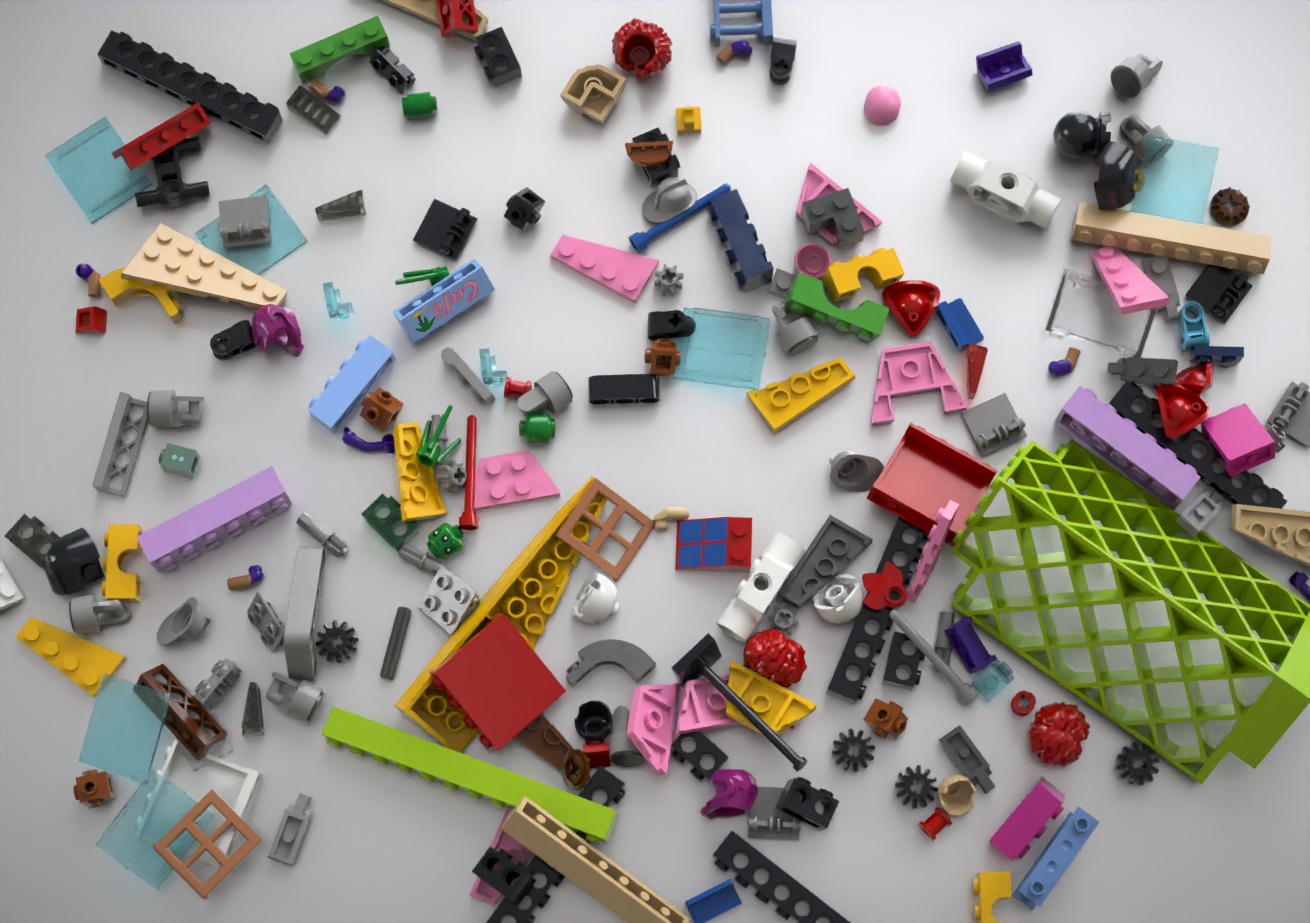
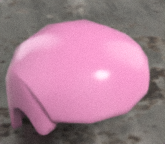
[864,86,901,124]
[794,242,831,280]

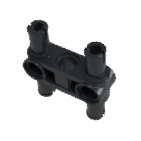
[135,136,210,208]

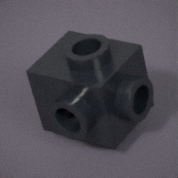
[504,187,546,230]

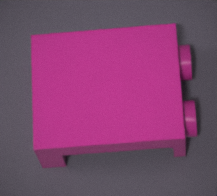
[1201,403,1275,477]

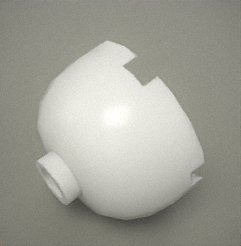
[572,572,619,623]
[812,574,864,624]

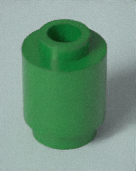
[402,92,438,119]

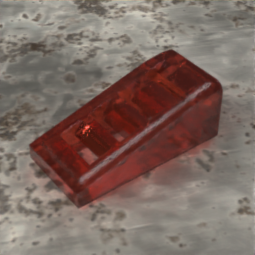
[966,343,988,400]

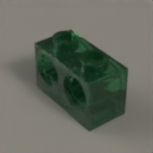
[361,493,419,553]

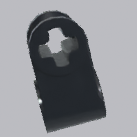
[769,37,797,85]
[647,310,696,341]
[210,320,257,361]

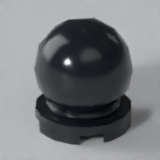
[1053,110,1111,160]

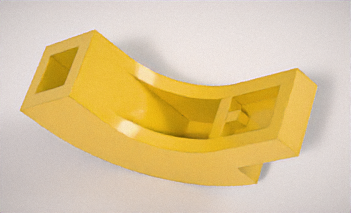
[99,267,183,324]

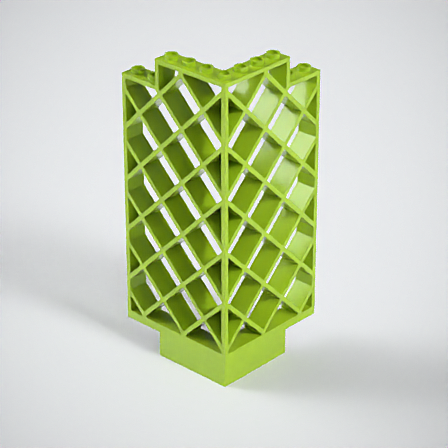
[950,439,1310,784]

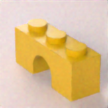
[822,248,905,303]
[102,525,143,603]
[973,871,1012,923]

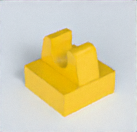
[676,106,702,134]

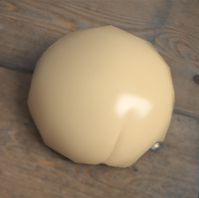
[937,775,976,817]

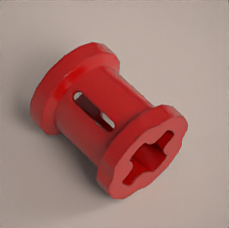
[504,376,532,398]
[1010,690,1036,717]
[918,807,952,841]

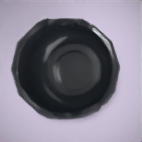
[574,700,613,741]

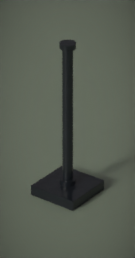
[671,633,807,771]

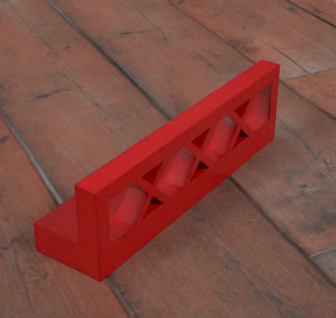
[435,0,478,38]
[111,102,211,170]

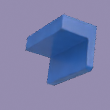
[935,298,984,353]
[685,879,742,923]

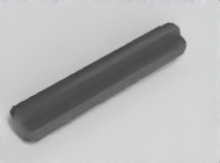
[380,607,411,680]

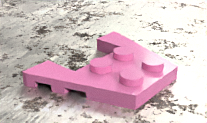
[871,341,967,425]

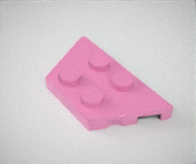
[796,163,882,245]
[474,450,560,511]
[676,675,741,735]
[626,683,681,775]

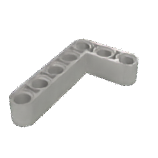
[284,546,325,680]

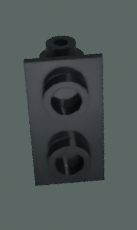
[369,46,416,94]

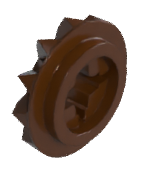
[1210,187,1250,226]
[562,749,593,790]

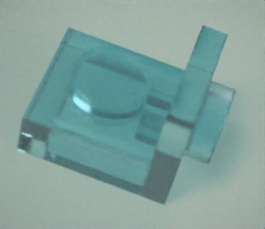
[323,282,354,320]
[479,348,507,386]
[972,660,1014,702]

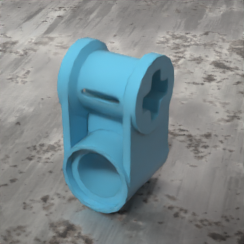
[1177,301,1210,351]

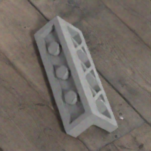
[92,392,148,498]

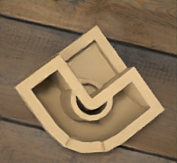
[560,64,626,124]

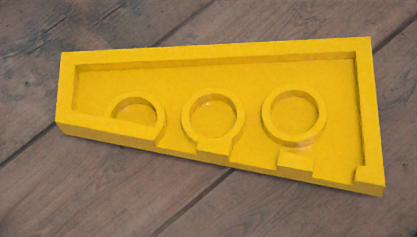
[746,357,855,433]
[393,422,447,522]
[15,617,126,698]

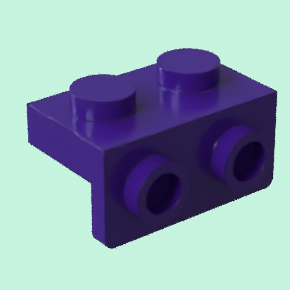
[976,41,1033,91]

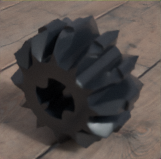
[315,620,359,664]
[832,729,875,773]
[1116,742,1160,786]
[894,765,938,809]

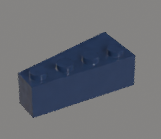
[707,189,774,292]

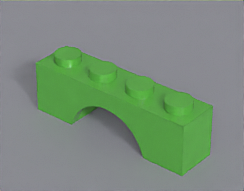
[290,16,390,84]
[784,272,889,341]

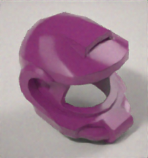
[251,304,304,357]
[701,769,758,819]

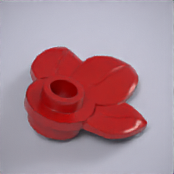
[862,562,907,610]

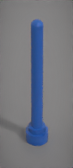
[629,183,731,253]

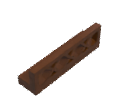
[133,664,227,761]

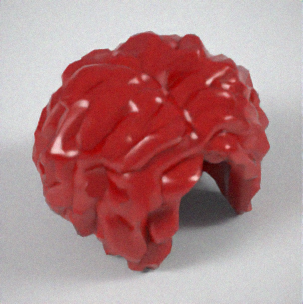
[612,18,673,79]
[743,629,807,688]
[1028,702,1090,767]

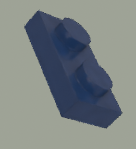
[1190,346,1244,366]

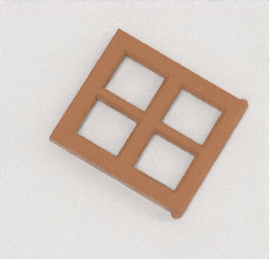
[555,478,655,582]
[153,789,262,899]

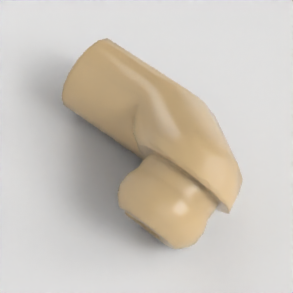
[653,507,689,530]

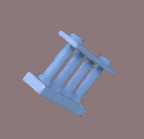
[710,0,773,47]
[1012,807,1099,910]

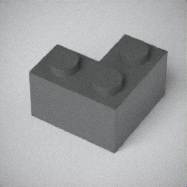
[801,188,865,248]

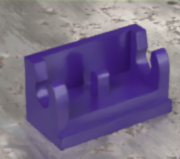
[944,616,997,674]

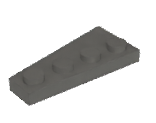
[778,515,873,609]

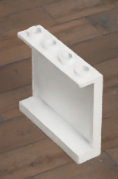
[134,740,263,869]

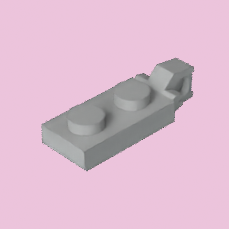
[1142,256,1180,322]
[268,793,312,866]

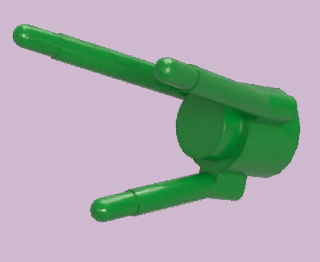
[395,266,449,287]
[416,405,461,467]

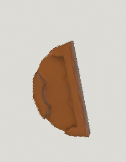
[625,141,673,168]

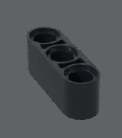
[588,374,660,405]

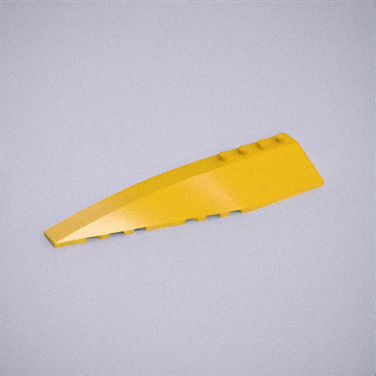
[394,477,607,753]

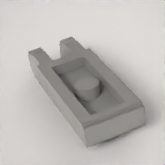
[441,347,495,405]
[1175,486,1227,538]

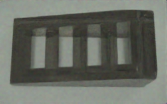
[286,85,341,135]
[315,190,366,221]
[241,682,265,737]

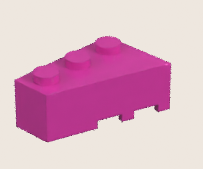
[990,777,1066,861]

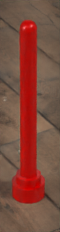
[459,415,479,531]

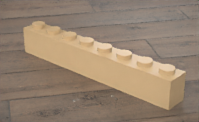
[1071,202,1271,274]
[501,796,690,923]

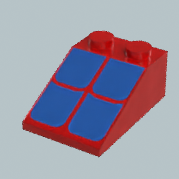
[675,517,752,573]

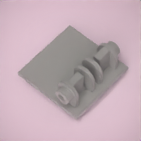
[218,195,272,248]
[1266,382,1310,448]
[961,393,1027,456]
[418,565,480,635]
[247,591,285,652]
[193,658,241,709]
[748,787,801,840]

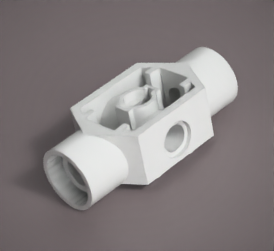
[950,151,1061,229]
[716,532,805,643]

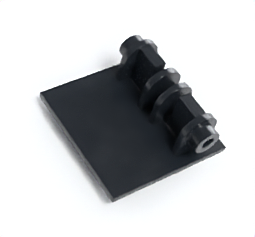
[413,199,478,260]
[1185,264,1253,323]

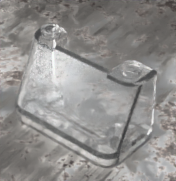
[1045,269,1157,358]

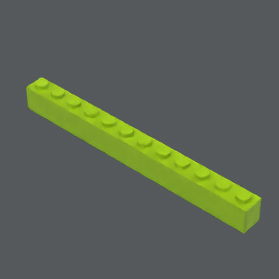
[321,706,618,845]

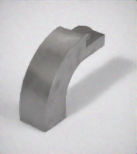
[566,639,656,687]

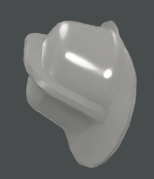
[642,177,697,223]
[829,450,884,491]
[157,597,211,646]

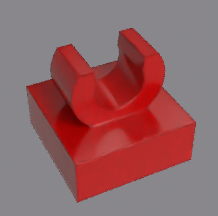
[583,738,611,768]

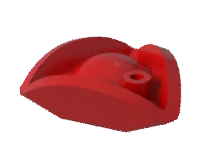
[882,280,940,336]
[1175,362,1214,394]
[1156,384,1211,439]

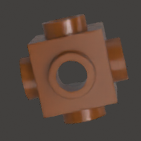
[644,338,680,376]
[360,388,404,432]
[863,698,908,740]
[73,770,115,808]

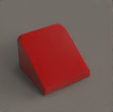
[75,306,107,334]

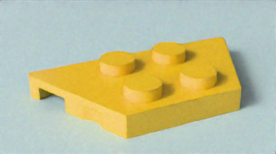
[726,660,817,735]

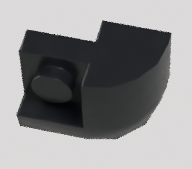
[1094,141,1140,210]
[43,528,105,595]

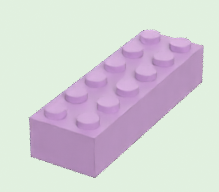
[1055,386,1201,510]
[137,466,292,572]

